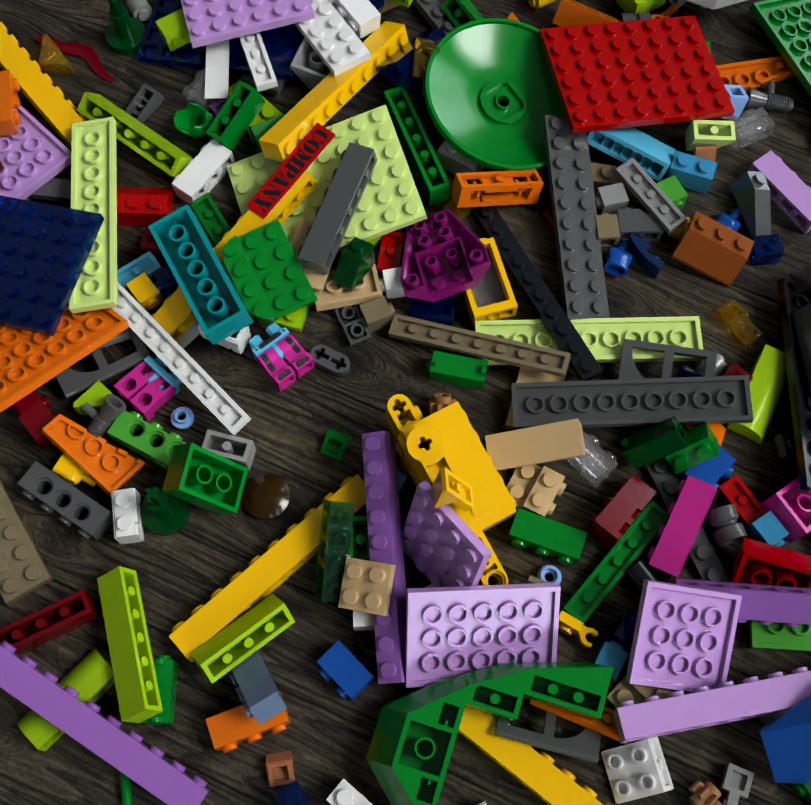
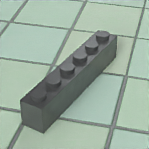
[298,142,378,275]

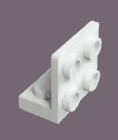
[601,737,674,804]

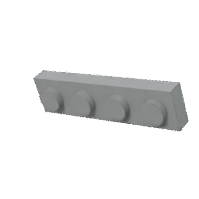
[615,158,687,235]

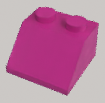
[761,477,811,544]

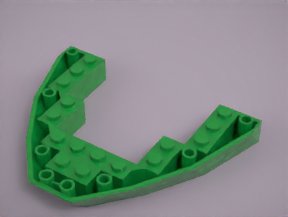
[366,662,614,805]

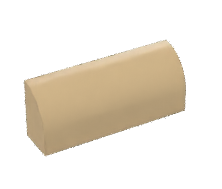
[485,418,585,471]

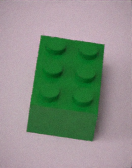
[162,443,248,515]

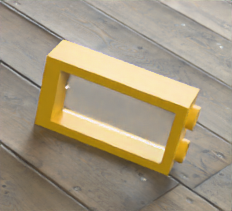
[462,237,518,327]

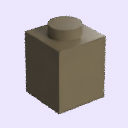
[595,213,620,249]
[359,296,395,333]

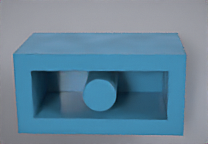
[666,151,717,194]

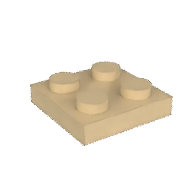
[338,557,396,616]

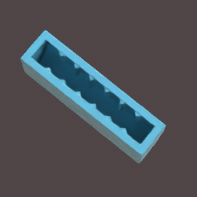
[587,127,675,182]

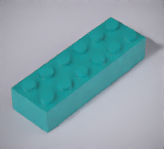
[148,204,254,345]

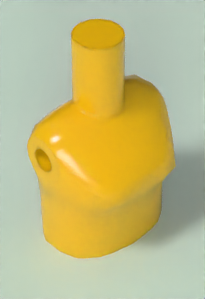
[52,453,96,487]

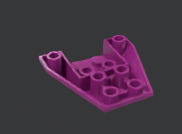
[400,208,491,302]

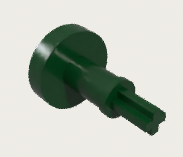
[105,0,148,56]
[140,486,190,536]

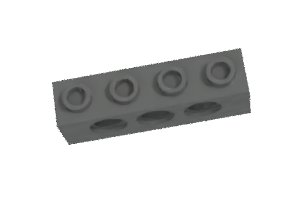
[17,461,113,541]

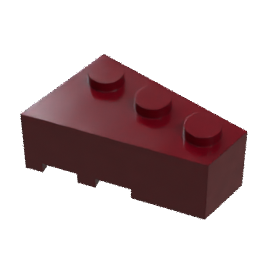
[10,388,59,448]
[587,474,657,551]

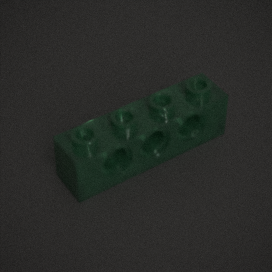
[314,499,355,603]

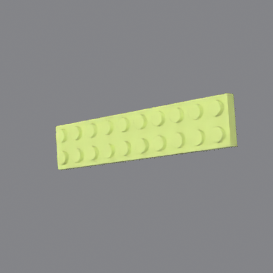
[69,117,117,314]
[475,316,703,365]

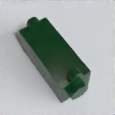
[620,416,687,469]

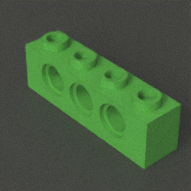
[107,410,200,470]

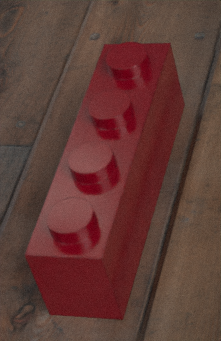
[0,589,100,656]

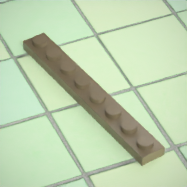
[388,314,571,378]

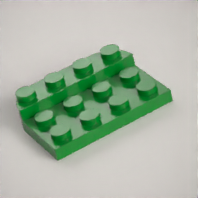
[223,219,318,322]

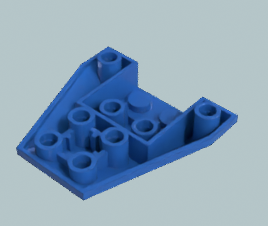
[759,694,811,784]

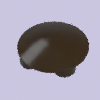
[243,473,290,519]

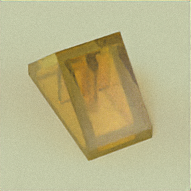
[38,33,77,74]

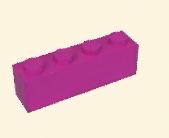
[647,475,717,578]

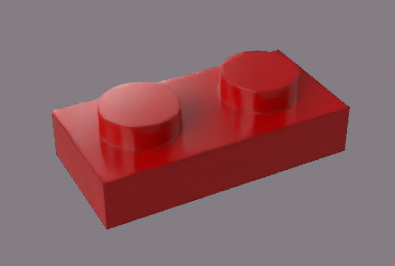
[376,231,405,273]
[717,475,767,528]

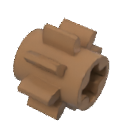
[429,393,456,414]
[688,780,722,805]

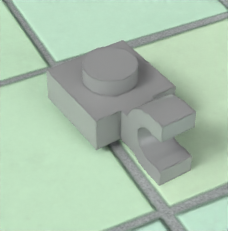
[720,763,754,805]

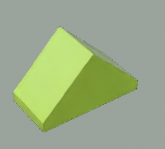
[73,380,113,415]

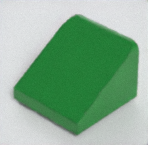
[319,429,352,461]

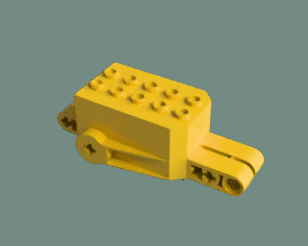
[385,394,517,586]

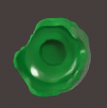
[173,103,213,139]

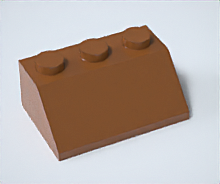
[671,211,754,287]

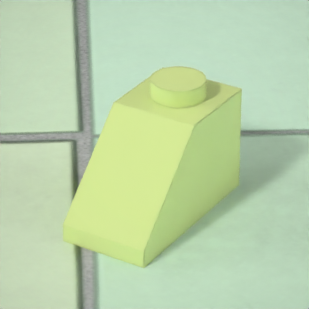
[684,120,736,151]

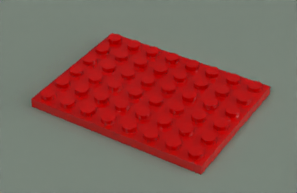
[538,15,735,133]

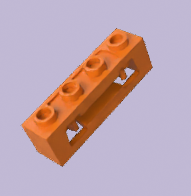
[451,169,544,208]

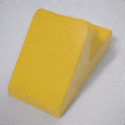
[432,467,474,512]

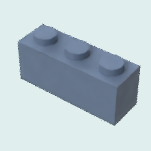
[228,651,287,725]

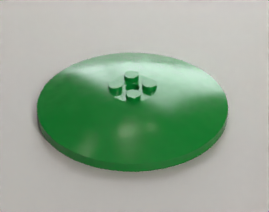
[424,18,566,171]

